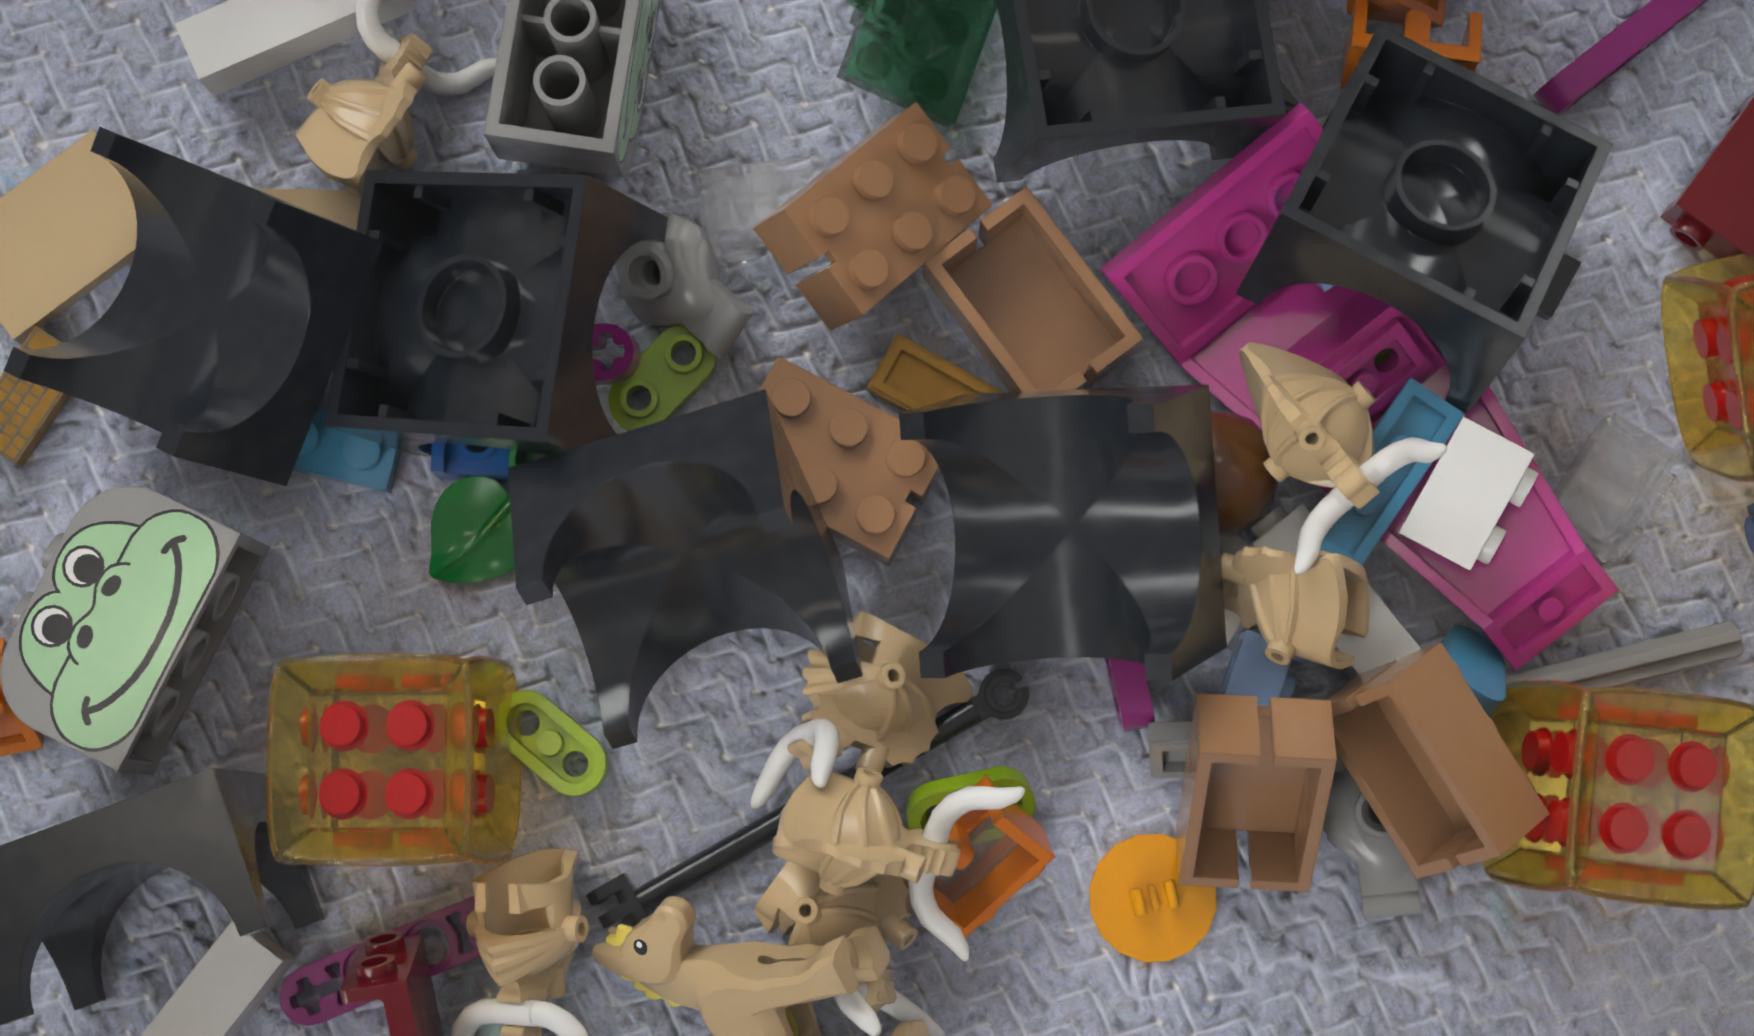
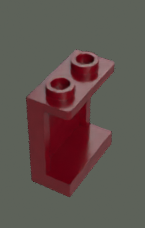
[1660,92,1754,278]
[340,931,443,1036]

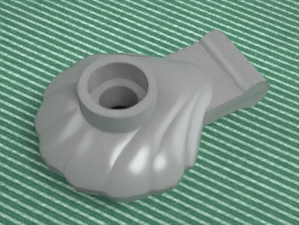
[617,212,753,357]
[1323,768,1421,919]

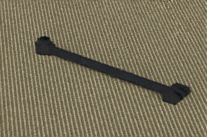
[585,669,1030,929]

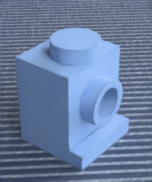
[1218,629,1306,706]

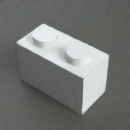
[1399,417,1539,571]

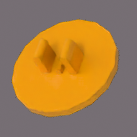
[1089,834,1217,962]

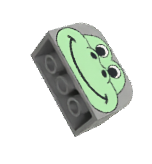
[484,0,661,178]
[0,486,270,775]

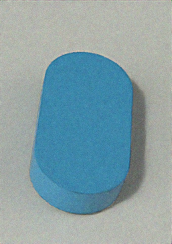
[1441,625,1506,717]

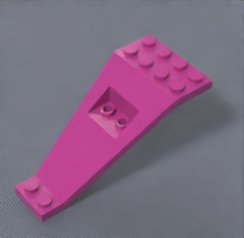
[1100,103,1619,671]

